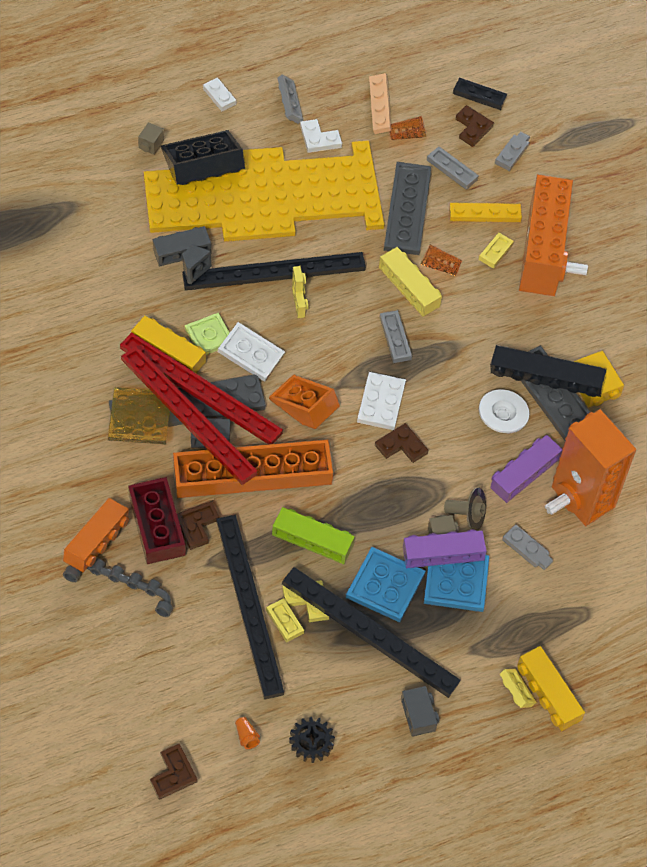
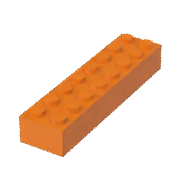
[173,440,333,498]

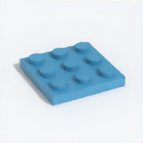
[346,547,426,622]
[424,555,489,612]

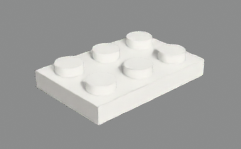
[217,322,285,382]
[357,372,406,430]

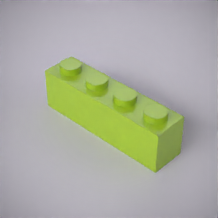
[272,507,355,564]

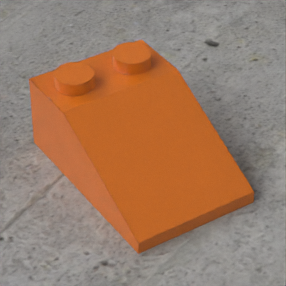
[269,374,340,429]

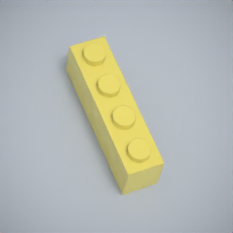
[379,247,442,317]

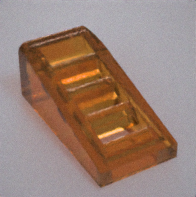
[389,116,427,140]
[420,244,462,276]

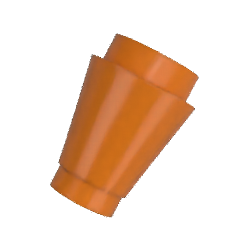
[235,717,260,749]

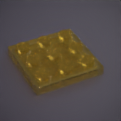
[108,387,170,445]

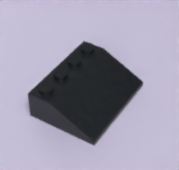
[161,130,245,185]

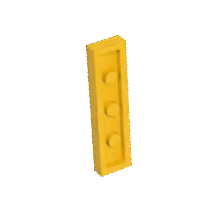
[449,203,522,222]

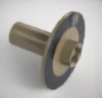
[444,488,486,531]

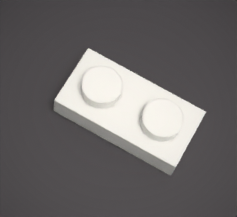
[203,78,236,112]

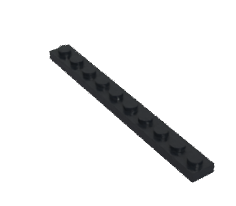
[182,252,366,291]
[216,515,284,700]
[282,567,461,698]

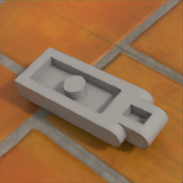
[495,132,530,171]
[502,525,553,570]

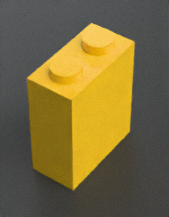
[573,350,624,408]

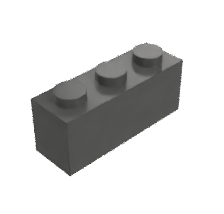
[152,226,211,267]

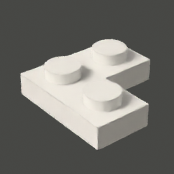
[300,119,342,153]

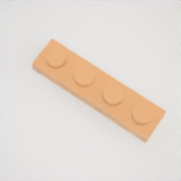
[369,73,391,134]

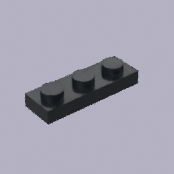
[453,77,507,110]

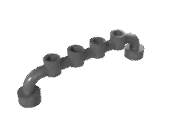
[63,559,173,617]

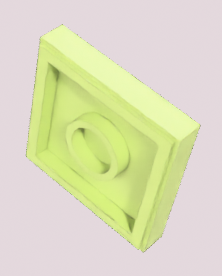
[185,313,230,355]

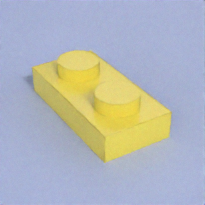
[479,233,514,269]
[266,598,304,643]
[500,669,537,708]

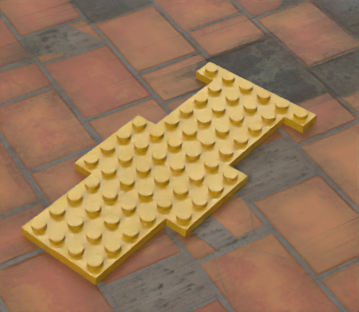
[143,141,384,242]

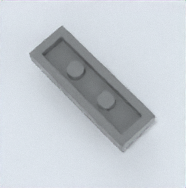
[277,74,303,124]
[427,146,479,190]
[379,310,412,363]

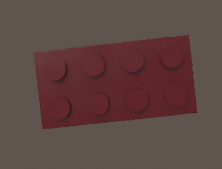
[128,477,186,564]

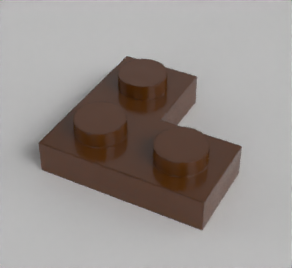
[456,105,494,147]
[375,423,429,463]
[177,501,220,550]
[150,743,198,800]

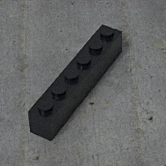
[490,345,607,397]

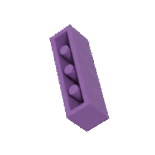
[490,435,563,503]
[402,530,487,568]

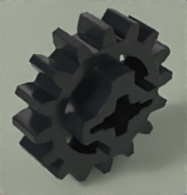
[289,717,335,763]

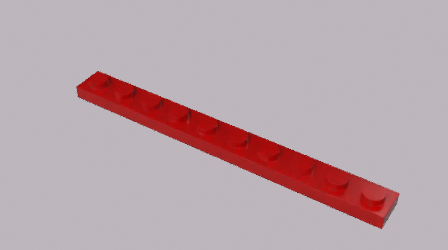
[120,332,283,445]
[121,346,257,485]

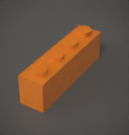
[63,498,129,572]

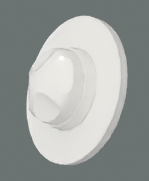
[479,389,529,433]

